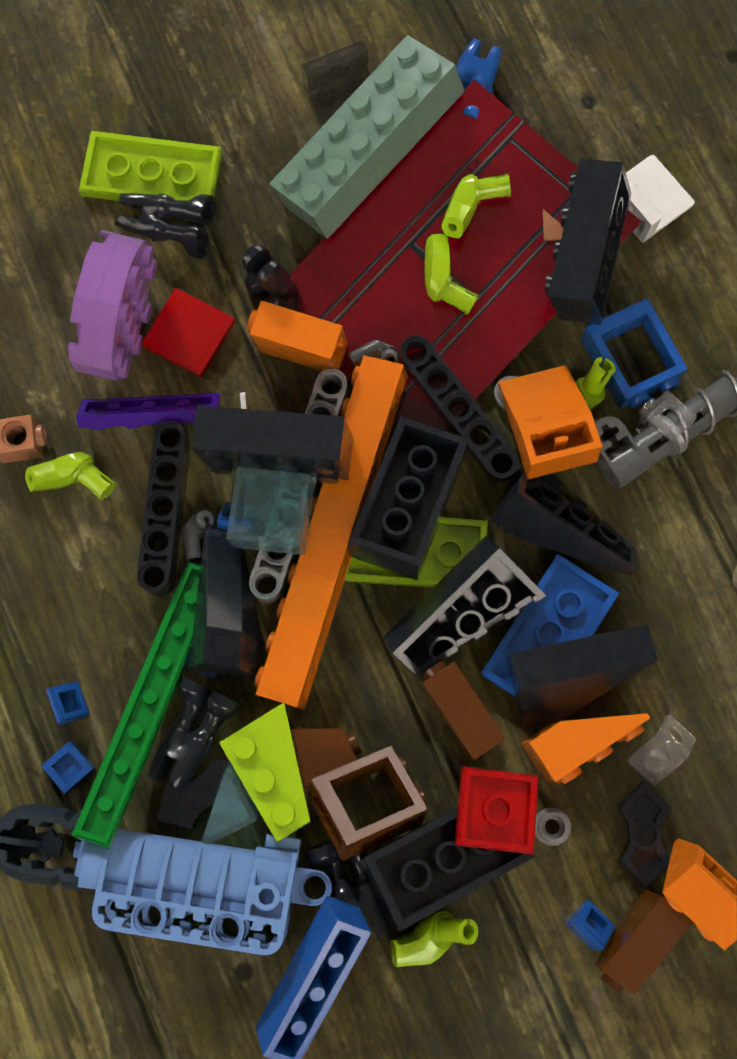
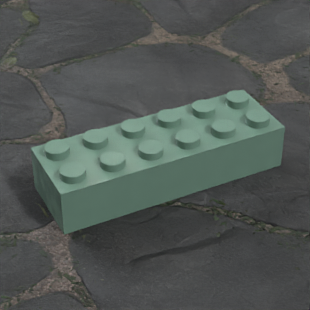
[269,35,465,239]

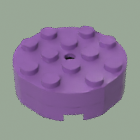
[68,230,157,381]

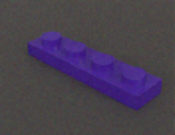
[76,393,221,430]

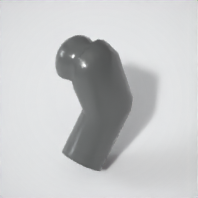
[348,340,400,367]
[181,510,214,562]

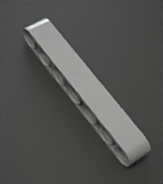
[249,368,348,604]

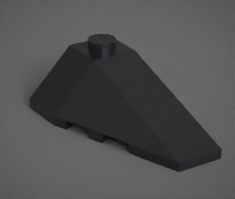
[493,463,637,575]
[189,528,263,680]
[506,624,658,730]

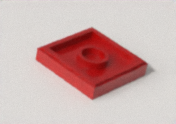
[141,288,236,379]
[455,766,539,855]

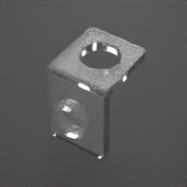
[636,390,697,441]
[628,715,696,785]

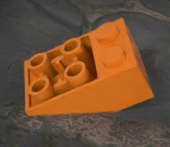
[498,365,603,480]
[520,713,650,784]
[662,838,737,951]

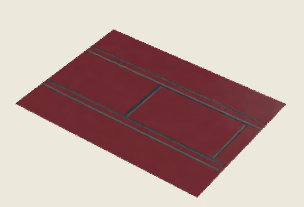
[265,80,642,431]

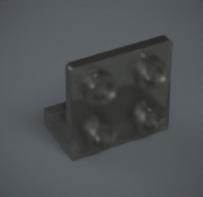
[301,40,371,126]

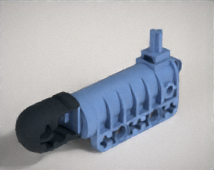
[0,804,332,955]

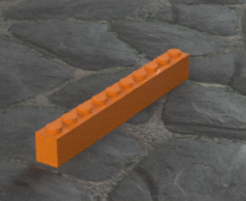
[255,355,408,710]

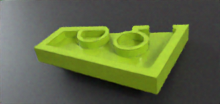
[219,703,311,843]

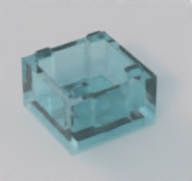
[226,467,314,555]

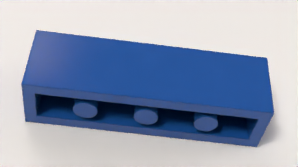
[255,896,372,1059]

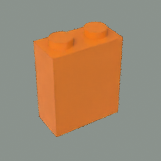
[247,300,348,371]

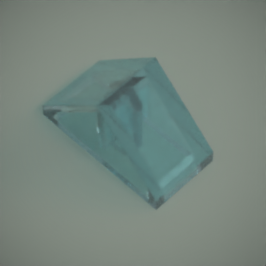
[201,761,259,844]

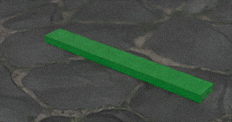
[71,561,201,850]

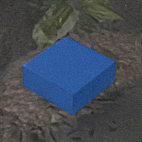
[41,741,96,794]

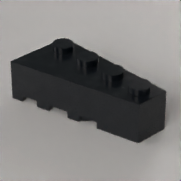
[383,536,546,676]

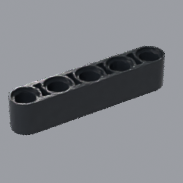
[400,335,518,483]
[137,421,191,597]

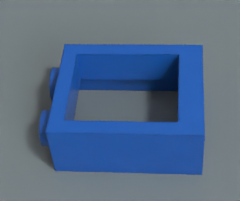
[580,298,688,409]

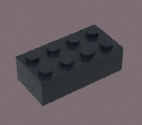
[545,159,632,325]
[191,405,353,484]
[349,416,468,581]
[359,806,535,931]

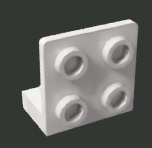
[626,155,695,243]

